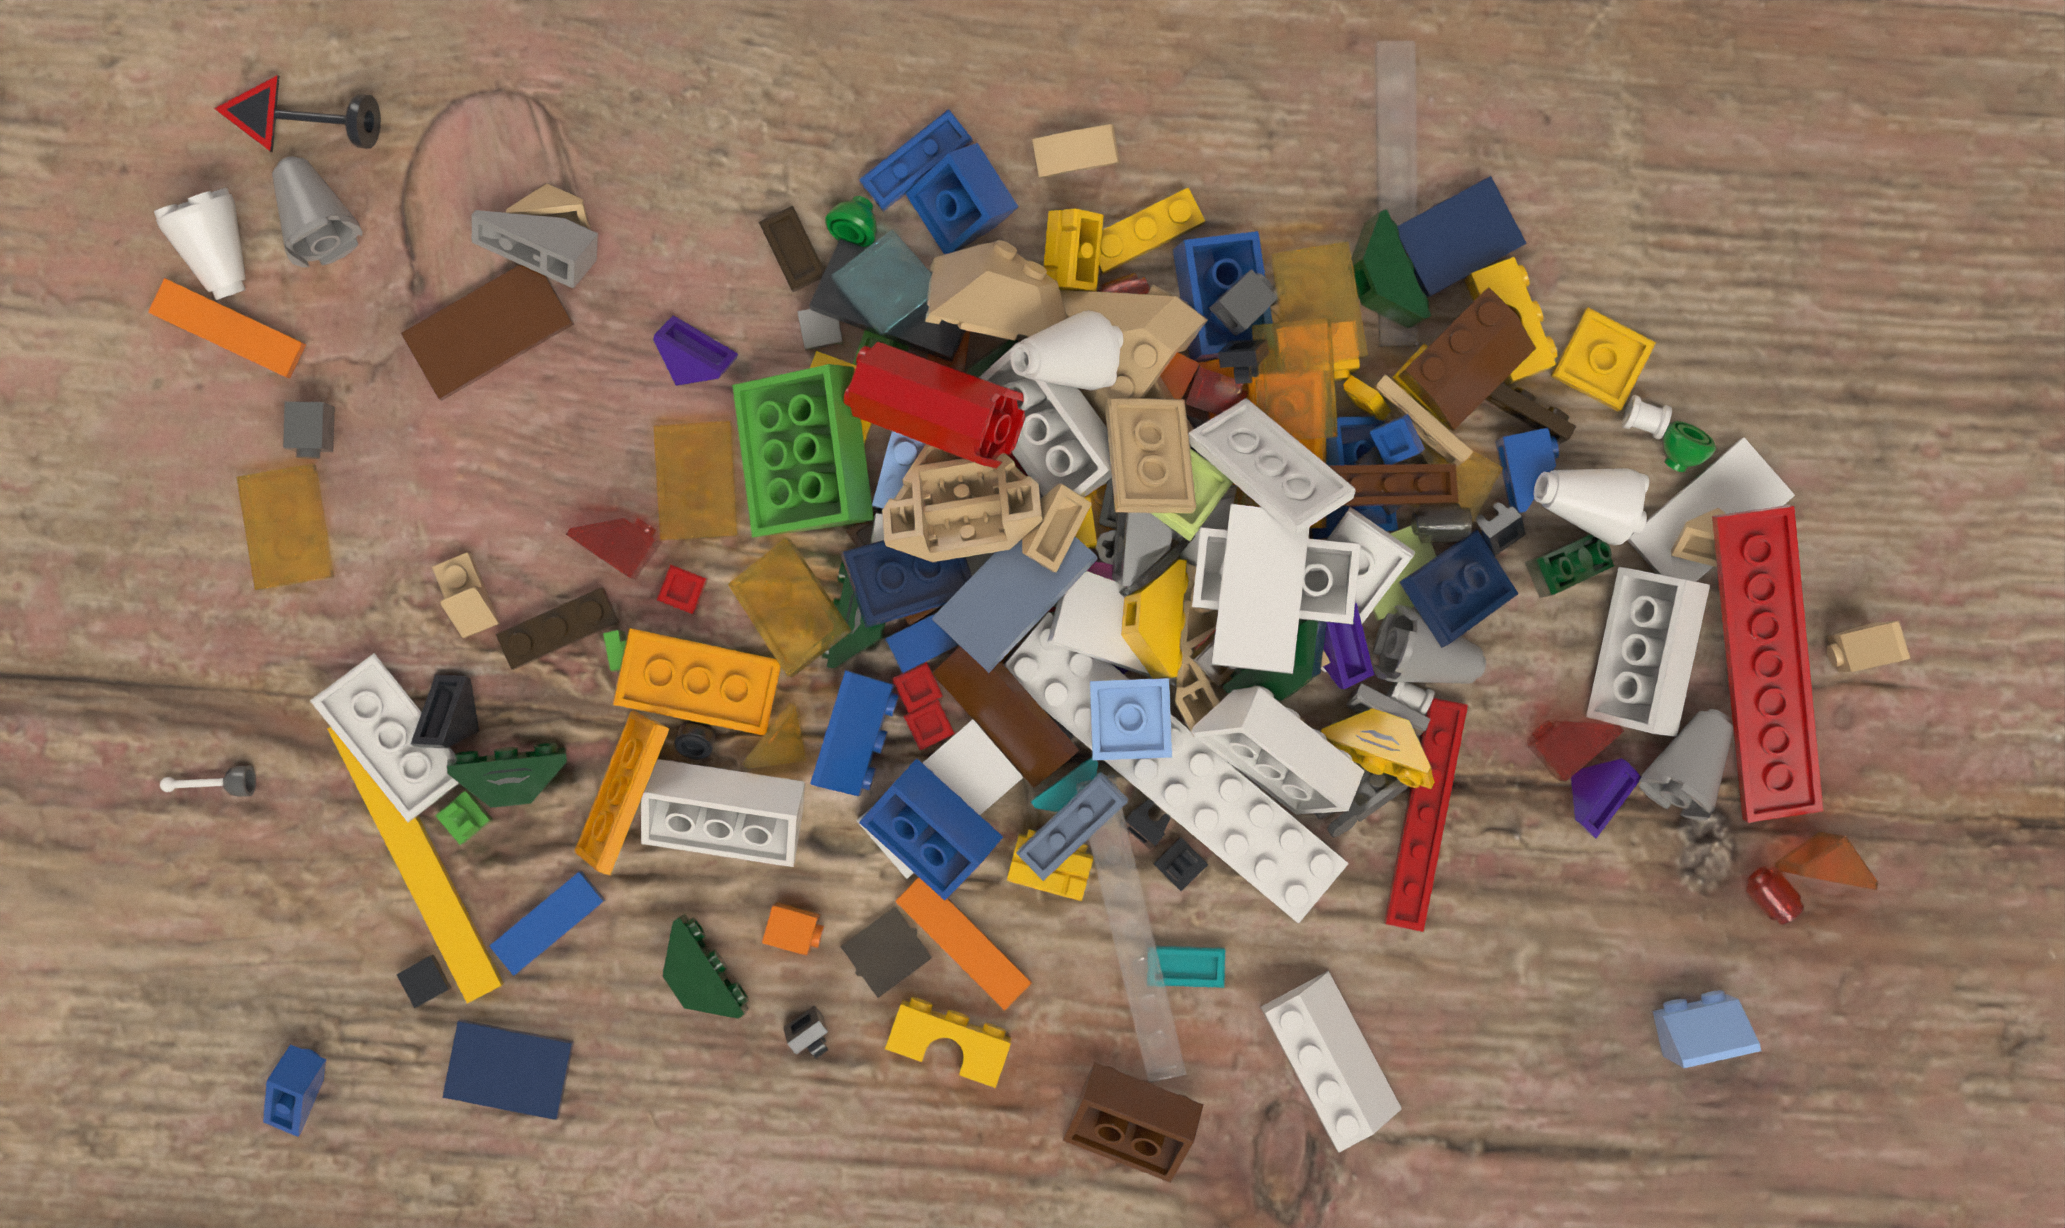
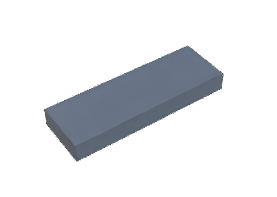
[1016,772,1128,881]

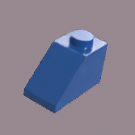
[1495,428,1559,514]
[263,1044,326,1137]

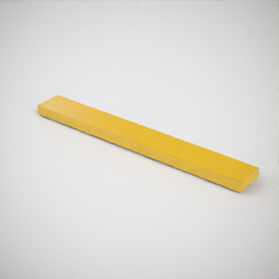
[327,727,504,1004]

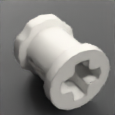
[1622,395,1672,440]
[1386,682,1435,716]

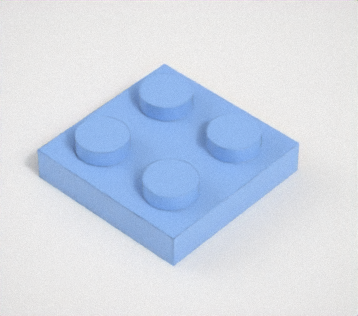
[1090,678,1172,760]

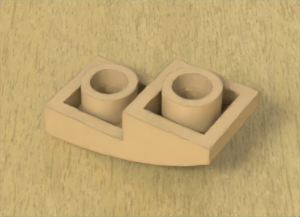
[1032,124,1120,178]

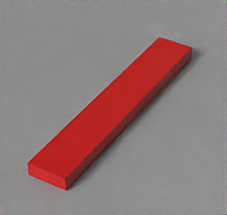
[1384,698,1468,932]

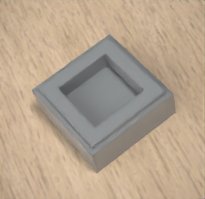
[797,309,843,351]

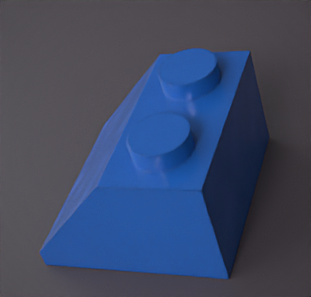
[906,143,1018,255]

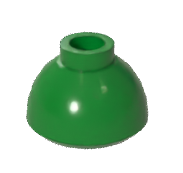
[825,196,877,247]
[1663,421,1716,472]

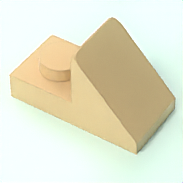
[432,552,500,638]

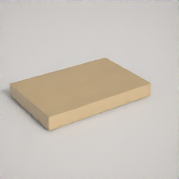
[1105,398,1196,513]

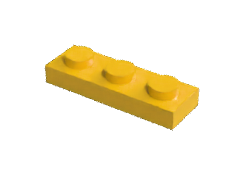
[1099,187,1205,275]

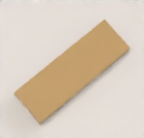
[1373,374,1473,467]

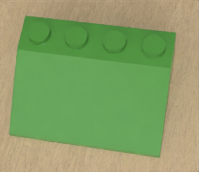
[732,364,874,537]

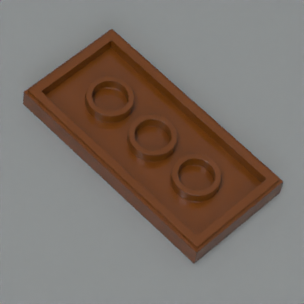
[401,265,574,401]
[932,646,1079,788]

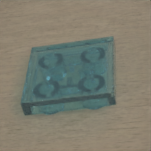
[831,229,932,335]

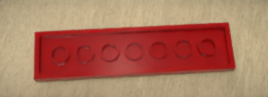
[1712,505,1823,823]

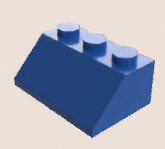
[1173,231,1276,362]
[1312,417,1398,539]
[810,671,899,796]
[859,759,1003,901]

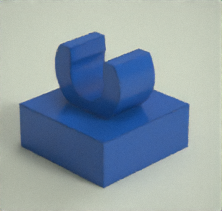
[1370,414,1425,465]

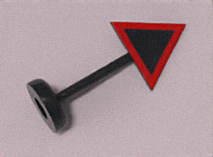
[214,75,381,152]

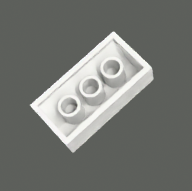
[979,342,1112,498]
[1192,527,1361,624]
[1586,567,1710,737]
[1191,686,1364,814]
[641,759,805,867]
[1260,971,1402,1152]

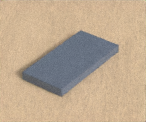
[932,537,1098,673]

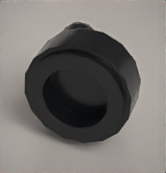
[674,721,716,760]

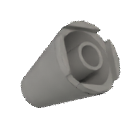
[272,156,363,267]
[1373,605,1486,684]
[1639,709,1734,821]

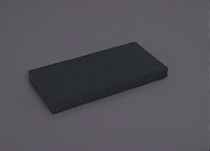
[809,239,966,362]

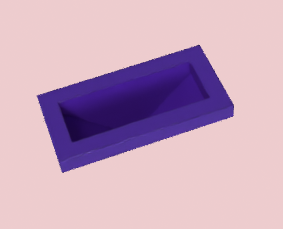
[653,315,738,386]
[1323,603,1374,689]
[1570,758,1641,838]

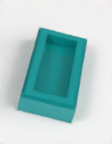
[1146,945,1225,988]

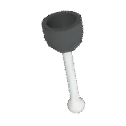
[160,765,256,797]

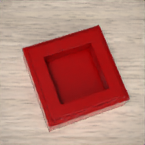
[657,565,708,615]
[892,662,943,713]
[904,699,955,750]

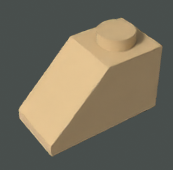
[1827,621,1910,673]

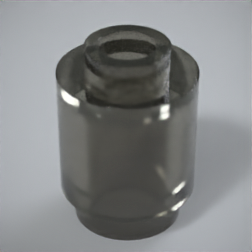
[1411,503,1472,543]

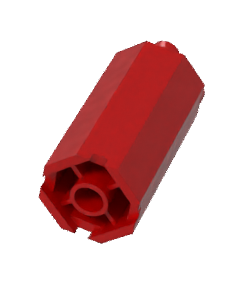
[844,342,1025,469]

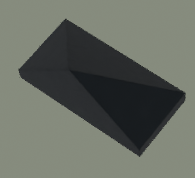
[410,675,479,749]

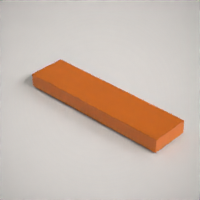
[148,278,306,379]
[895,877,1032,1011]

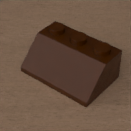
[1398,287,1536,431]
[1063,1062,1204,1183]

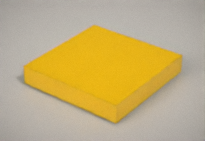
[1550,307,1656,412]

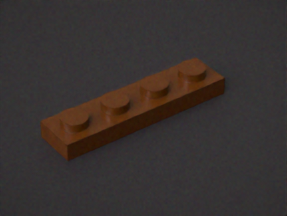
[1329,464,1459,507]

